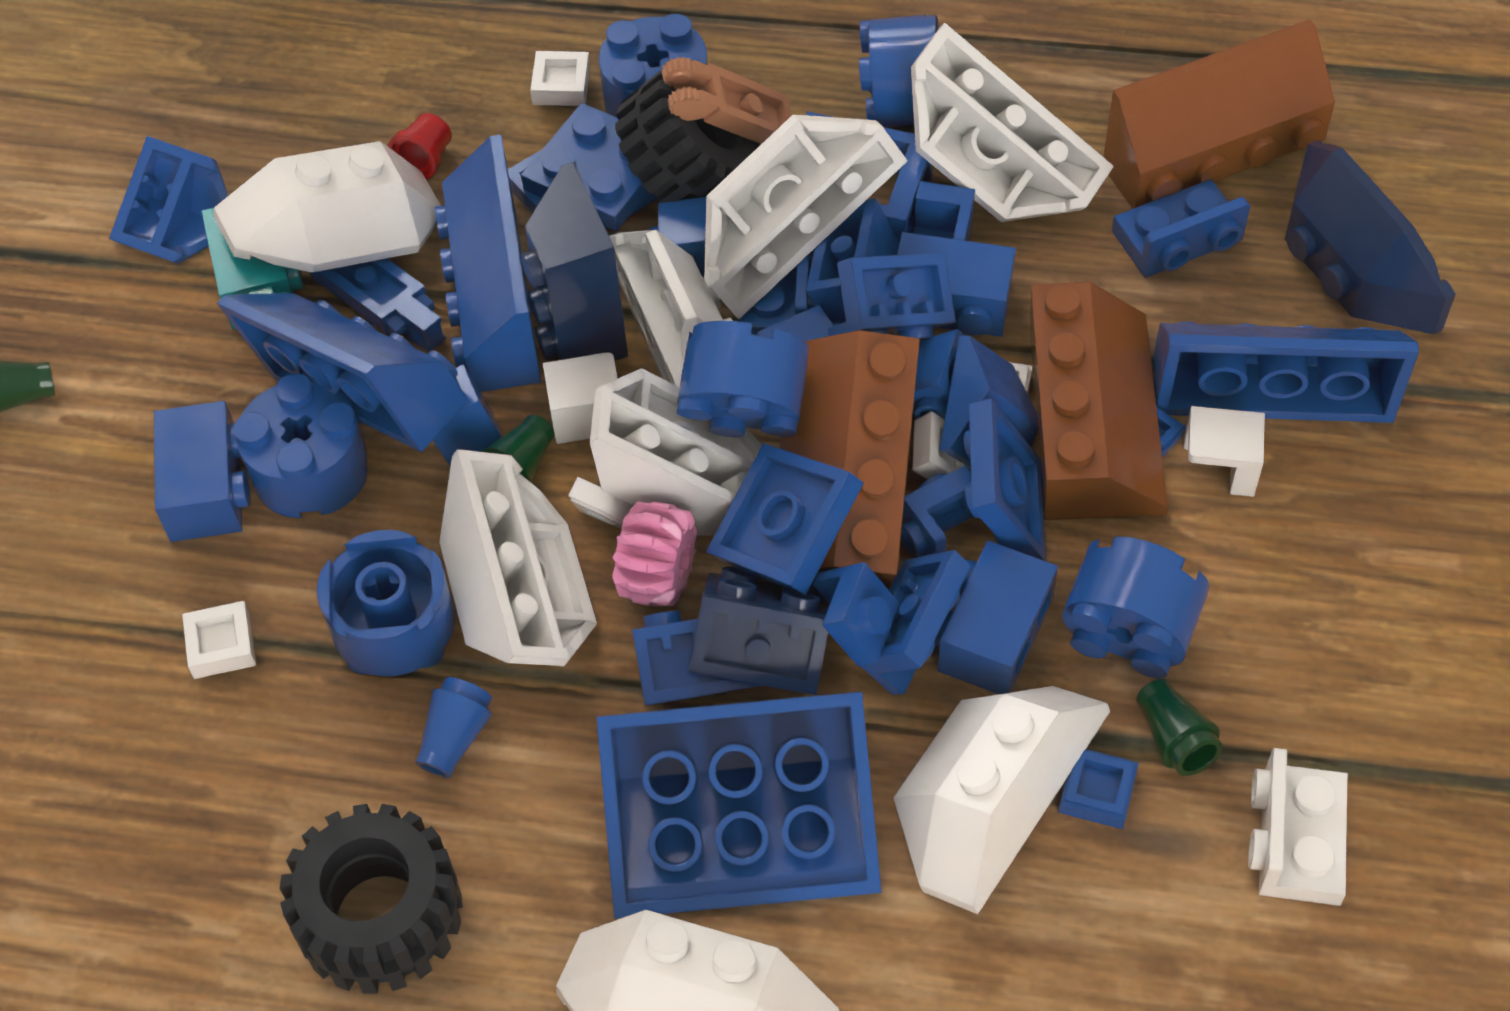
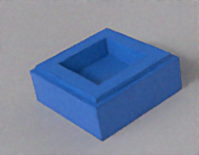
[1058,749,1139,829]

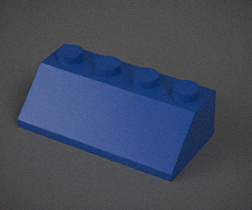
[435,135,541,392]
[217,293,468,452]
[1153,322,1419,423]

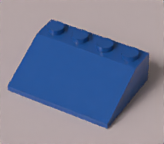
[596,692,882,919]

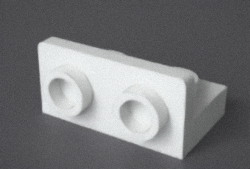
[1248,748,1348,906]

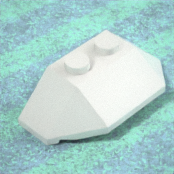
[911,23,1114,222]
[704,114,908,319]
[213,141,441,273]
[609,230,733,387]
[590,368,762,536]
[439,449,597,666]
[894,686,1110,914]
[556,910,840,1011]

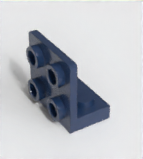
[689,567,830,695]

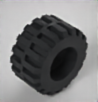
[615,60,760,203]
[279,804,463,994]

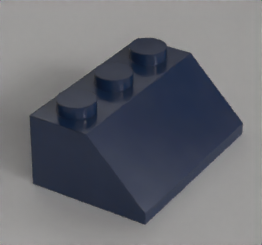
[521,162,628,361]

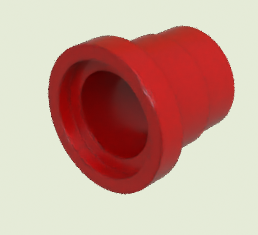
[387,113,452,180]

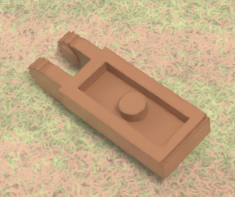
[661,57,792,144]

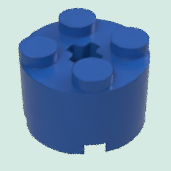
[599,14,708,118]
[859,14,939,128]
[677,321,809,438]
[233,373,368,518]
[317,530,455,676]
[1062,537,1209,678]

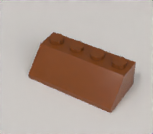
[1103,19,1335,209]
[1030,281,1168,520]
[779,330,920,590]

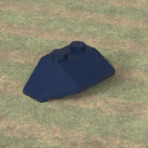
[1284,140,1456,334]

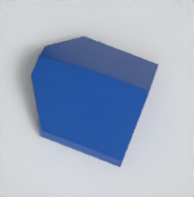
[109,136,229,264]
[940,335,1039,468]

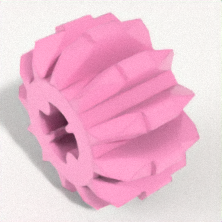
[612,501,698,607]

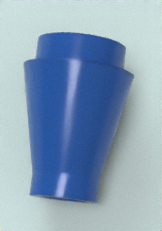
[415,677,492,778]

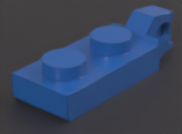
[310,258,446,352]

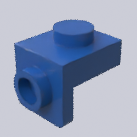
[900,466,974,558]
[813,562,899,666]

